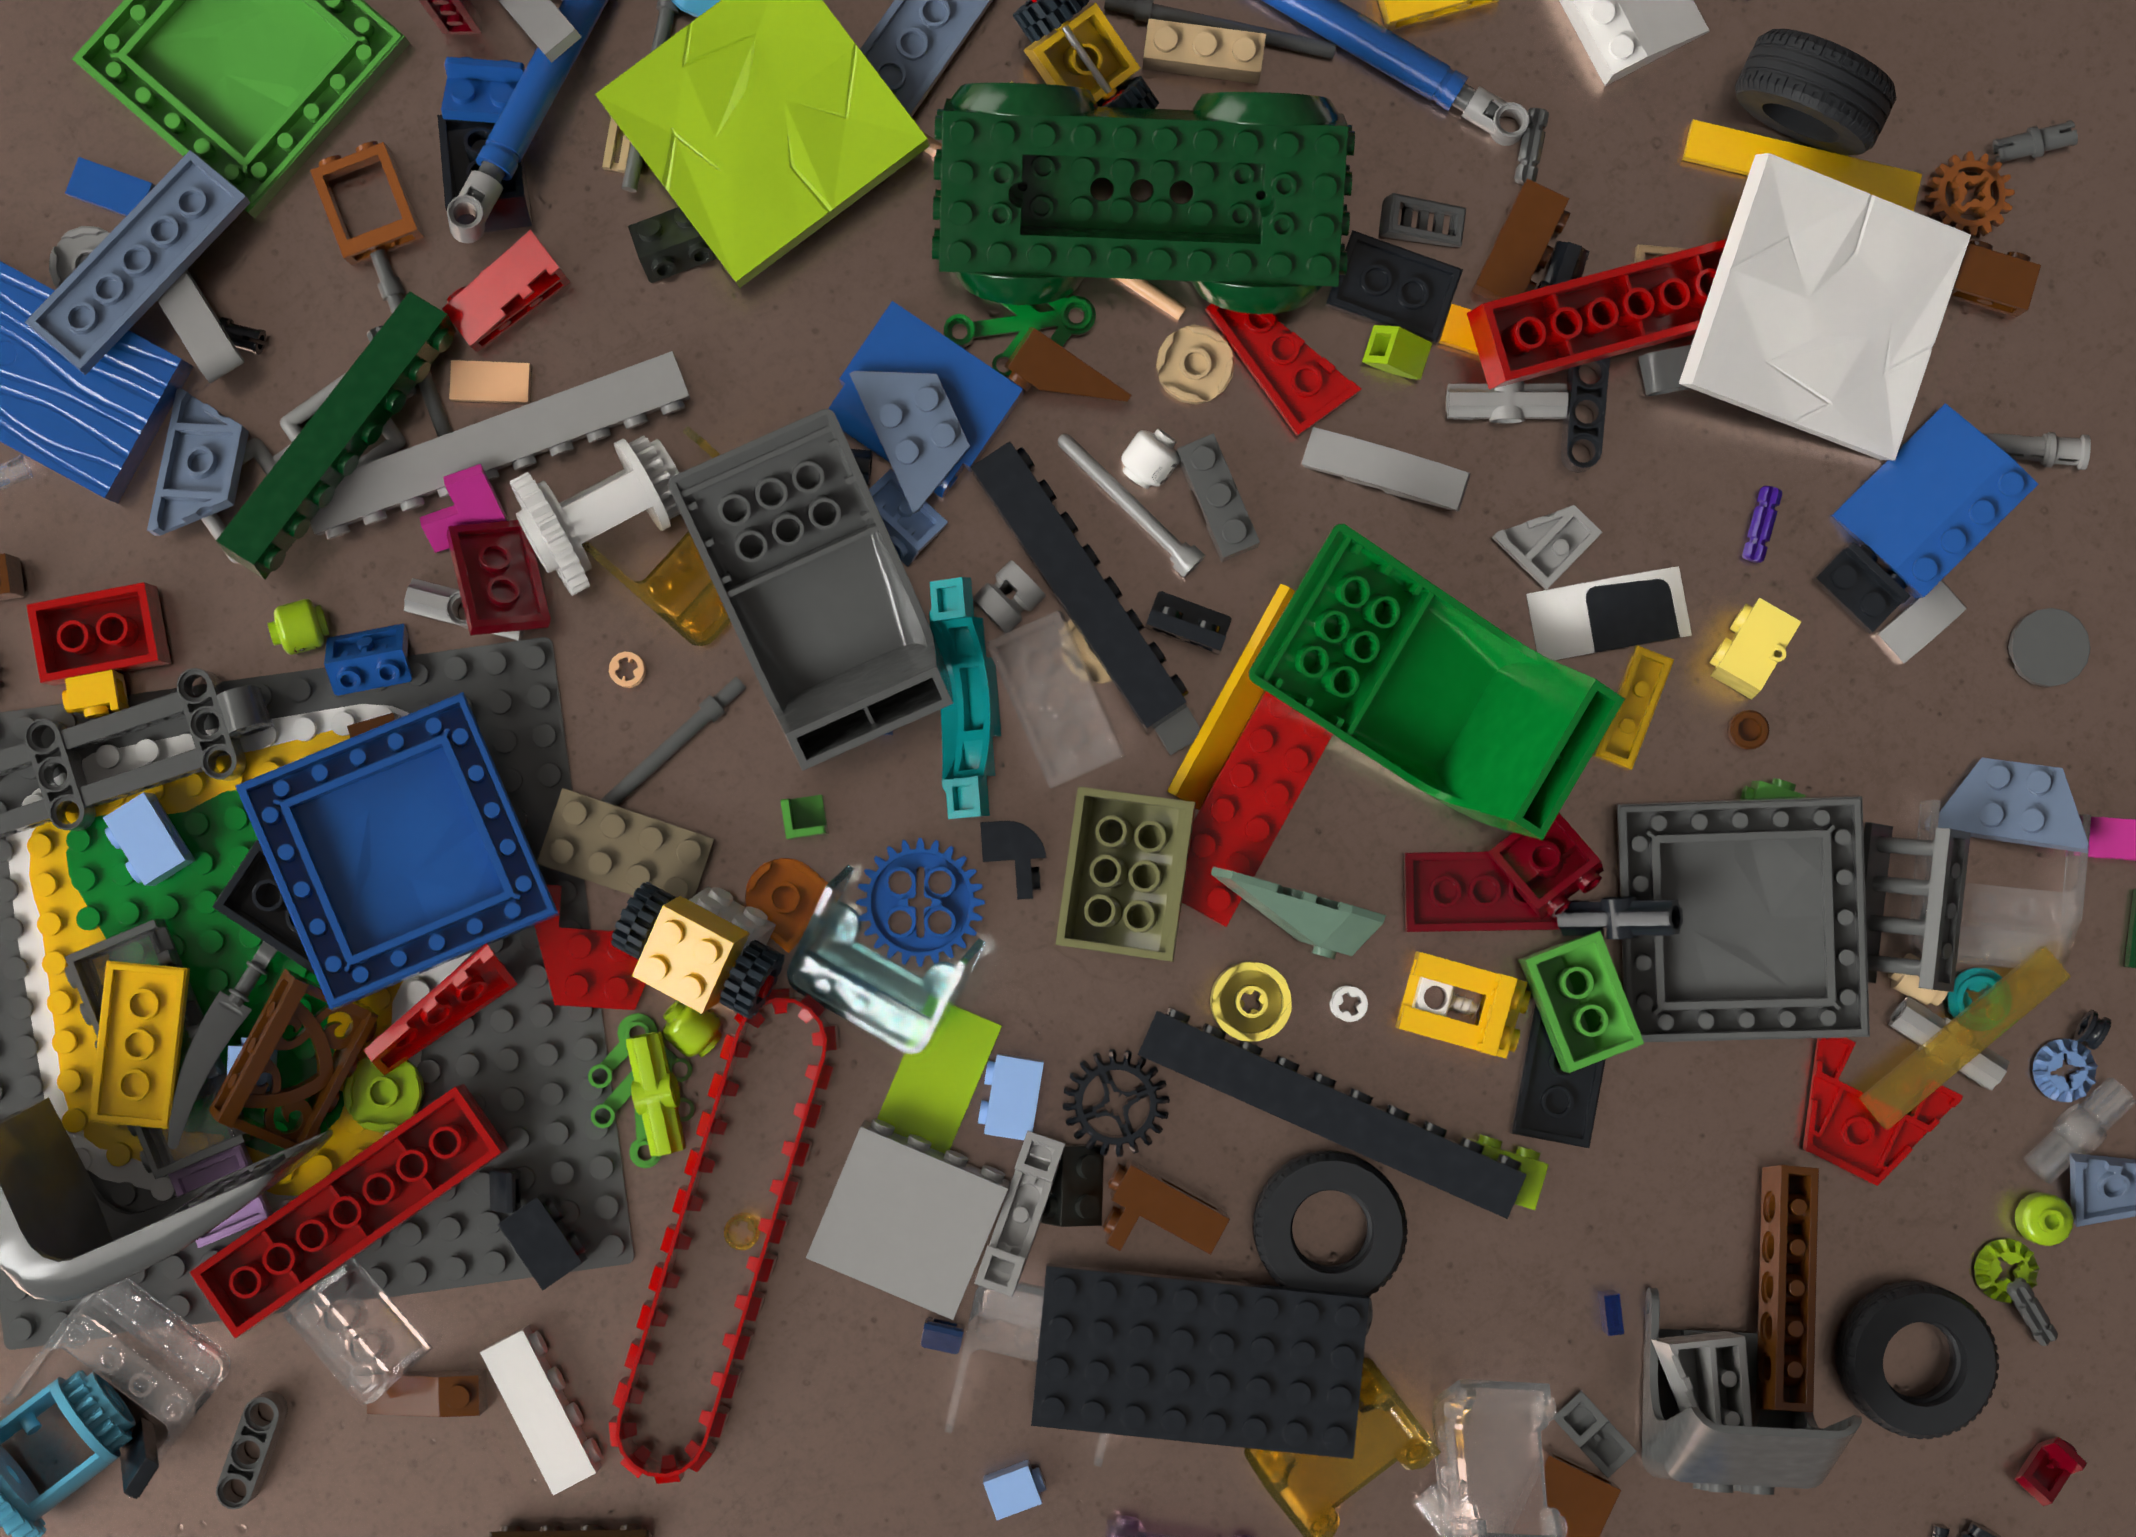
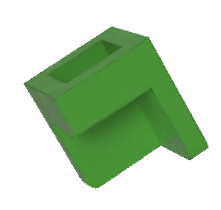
[781,795,829,840]

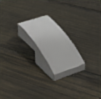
[1878,580,1967,663]

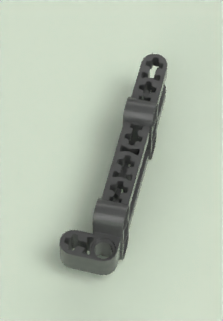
[0,668,273,839]

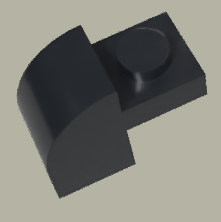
[980,821,1047,900]

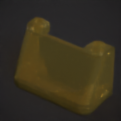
[1244,1357,1441,1537]

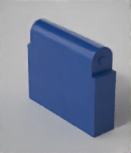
[829,301,1024,498]

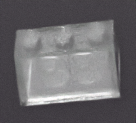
[282,1259,433,1406]

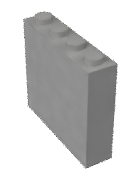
[806,1119,1010,1320]

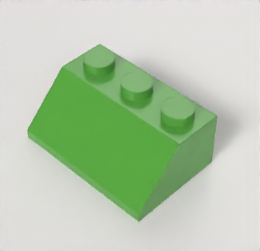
[1519,931,1644,1073]

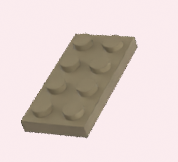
[537,788,714,900]

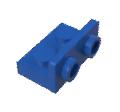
[441,57,525,123]
[324,623,412,696]

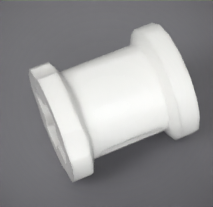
[1329,985,1368,1022]

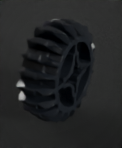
[1062,1049,1170,1157]

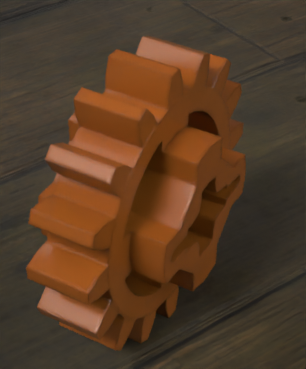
[1925,151,2015,239]

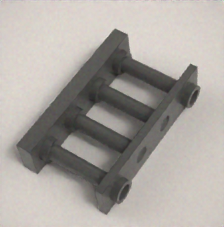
[1864,822,1971,992]

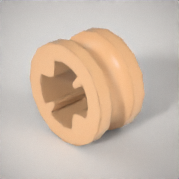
[609,651,647,688]

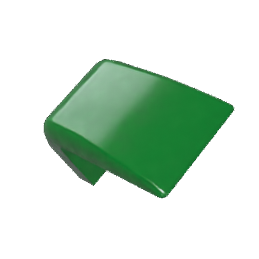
[1249,524,1625,840]

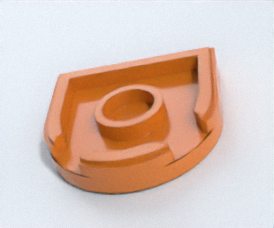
[745,858,840,953]

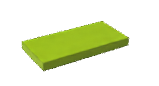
[877,995,1002,1154]

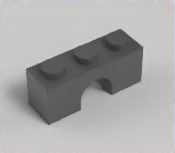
[1176,433,1260,563]

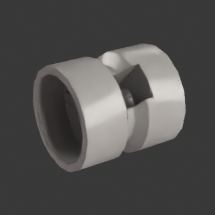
[973,560,1046,635]

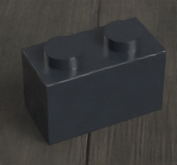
[497,1194,588,1291]

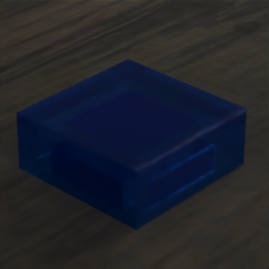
[1598,1290,1624,1336]

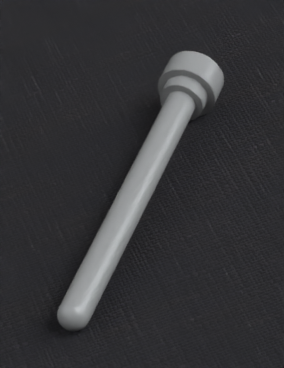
[1058,434,1206,578]

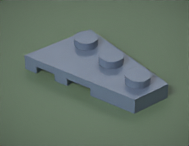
[2070,1153,2136,1227]

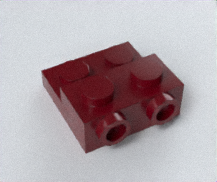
[1488,813,1604,919]

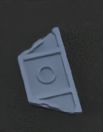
[849,371,970,514]
[147,388,249,536]
[1931,757,2090,854]

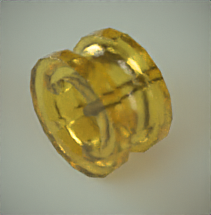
[724,1212,761,1250]

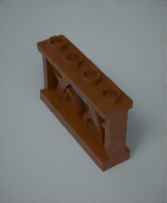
[208,968,378,1149]

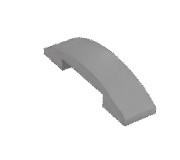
[974,1131,1066,1298]

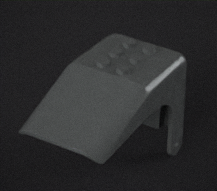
[1642,1287,1862,1495]

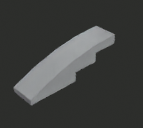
[1301,427,1471,512]

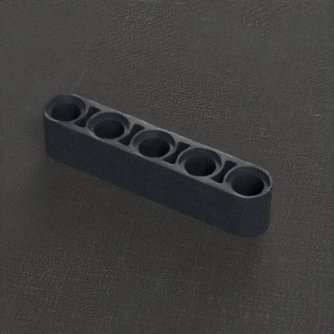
[1561,357,1610,473]

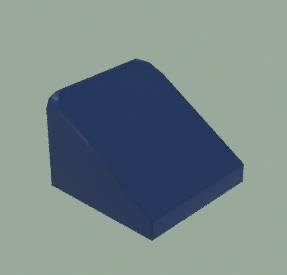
[920,1317,965,1354]

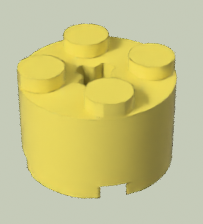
[1210,961,1292,1042]

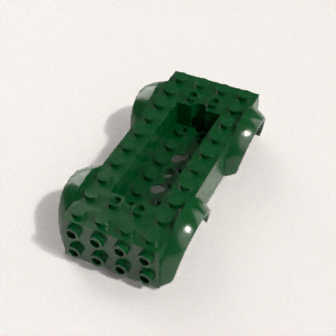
[932,83,1355,314]

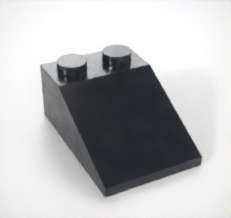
[437,115,532,232]

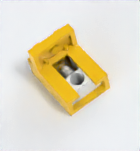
[1395,951,1531,1059]

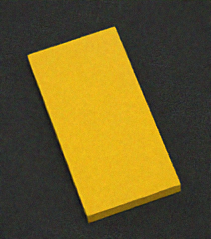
[88,961,190,1129]

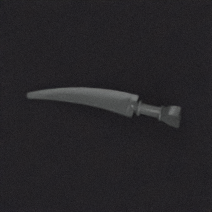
[167,941,278,1149]

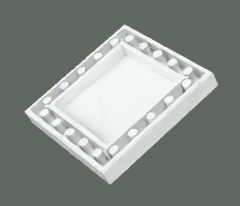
[1679,153,1971,461]

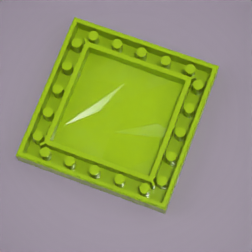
[595,0,930,288]

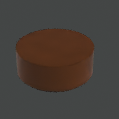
[1727,710,1770,750]

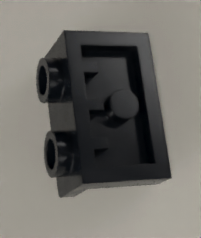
[1813,542,1911,634]
[1145,591,1232,655]

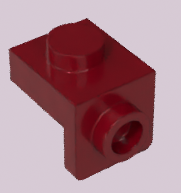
[2014,1437,2087,1506]

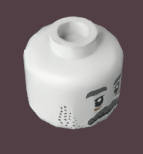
[1121,428,1180,489]

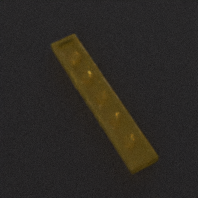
[1859,946,2071,1130]

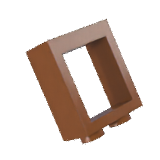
[310,141,424,265]

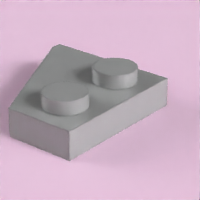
[1491,505,1603,590]

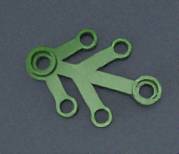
[588,1013,695,1168]

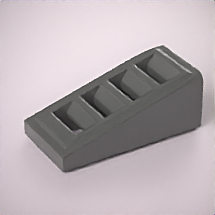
[1379,193,1466,248]

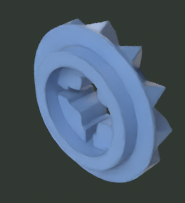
[2032,1039,2098,1102]

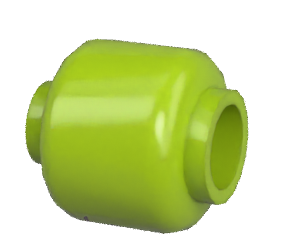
[267,599,330,655]
[663,1001,722,1057]
[2015,1192,2074,1246]

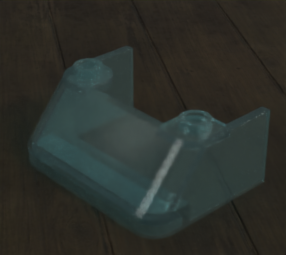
[787,865,986,1054]

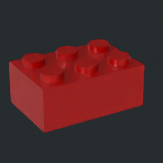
[26,582,171,686]

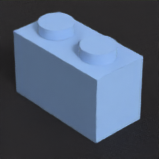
[103,792,195,886]
[978,1053,1044,1140]

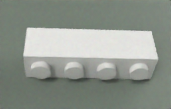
[480,1325,603,1496]

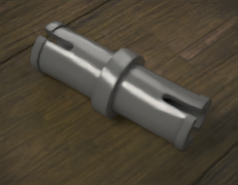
[1992,120,2078,163]

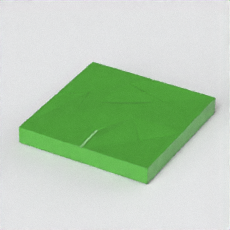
[72,0,410,218]

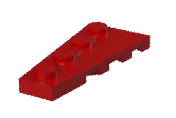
[1205,304,1362,437]
[364,943,518,1076]

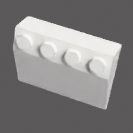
[1559,0,1710,86]

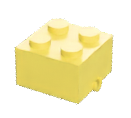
[1710,598,1801,700]

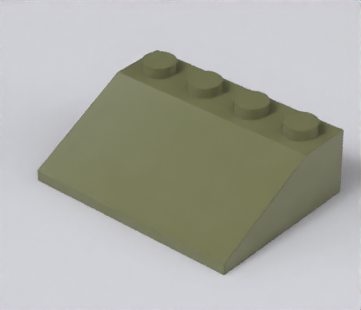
[1055,786,1196,962]

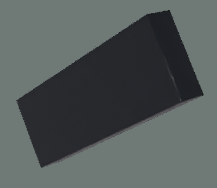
[120,1417,159,1499]

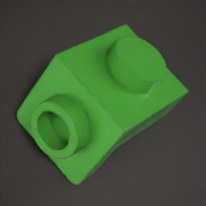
[1740,778,1805,799]

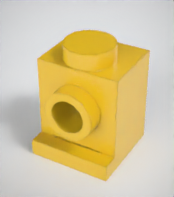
[62,670,129,719]

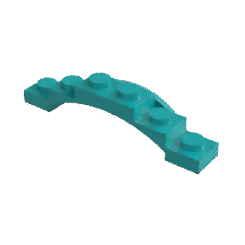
[929,577,1001,819]

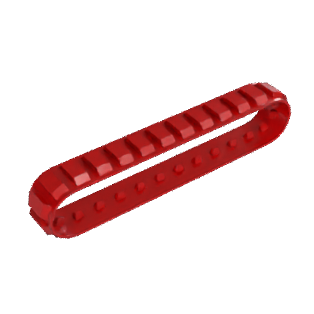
[609,987,839,1484]

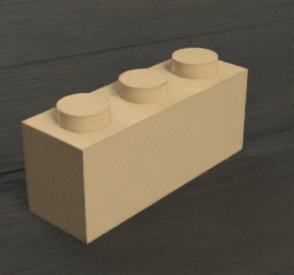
[1142,19,1266,84]

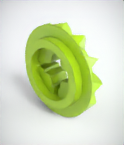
[1974,1239,2040,1303]

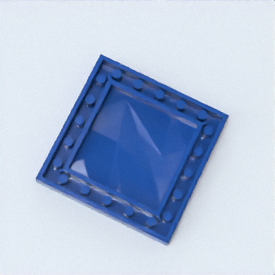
[235,692,559,1011]

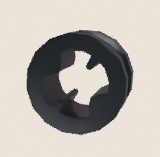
[2074,1010,2111,1050]

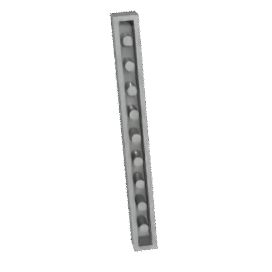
[310,351,691,539]

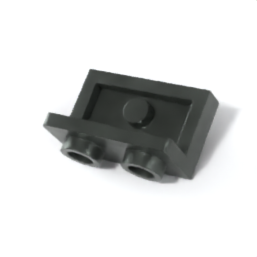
[628,207,718,283]
[1041,1145,1104,1227]

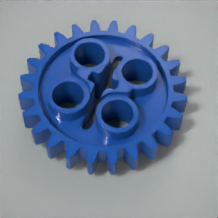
[856,838,985,967]

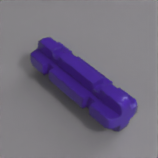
[1742,486,1783,563]

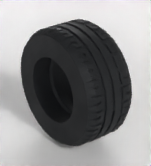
[1735,29,1897,155]
[1253,1150,1408,1297]
[1835,1281,1999,1440]

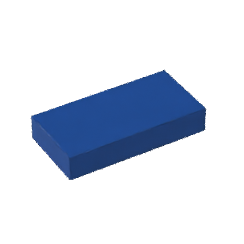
[65,157,155,216]

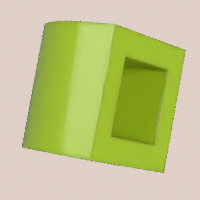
[1362,325,1432,380]

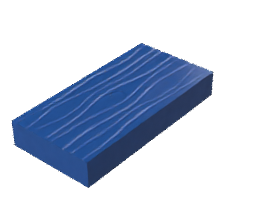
[0,261,194,504]

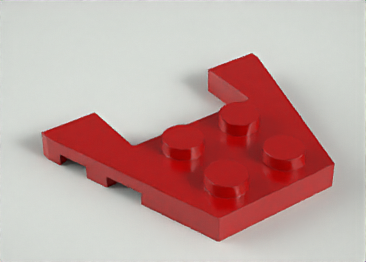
[534,885,646,1010]
[1803,1037,1963,1186]

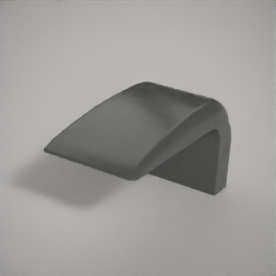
[668,409,953,771]
[0,1097,333,1303]

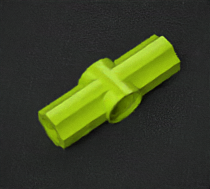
[625,1031,686,1156]

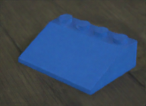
[1831,403,2038,599]

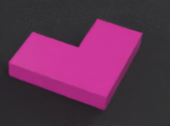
[419,464,508,553]

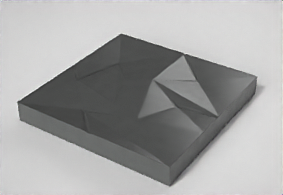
[1617,795,1870,1042]

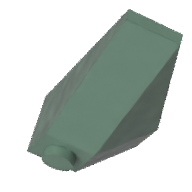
[1211,867,1386,960]

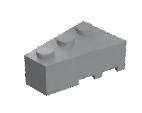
[1651,1331,1752,1427]

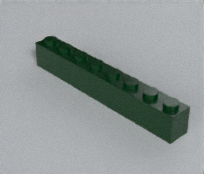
[216,291,457,580]

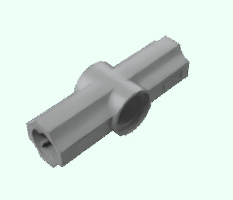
[1446,381,1568,424]
[404,578,525,641]
[1888,997,2010,1090]

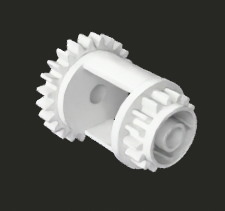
[510,435,681,596]

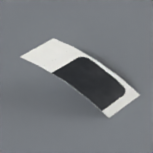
[1526,566,1692,661]

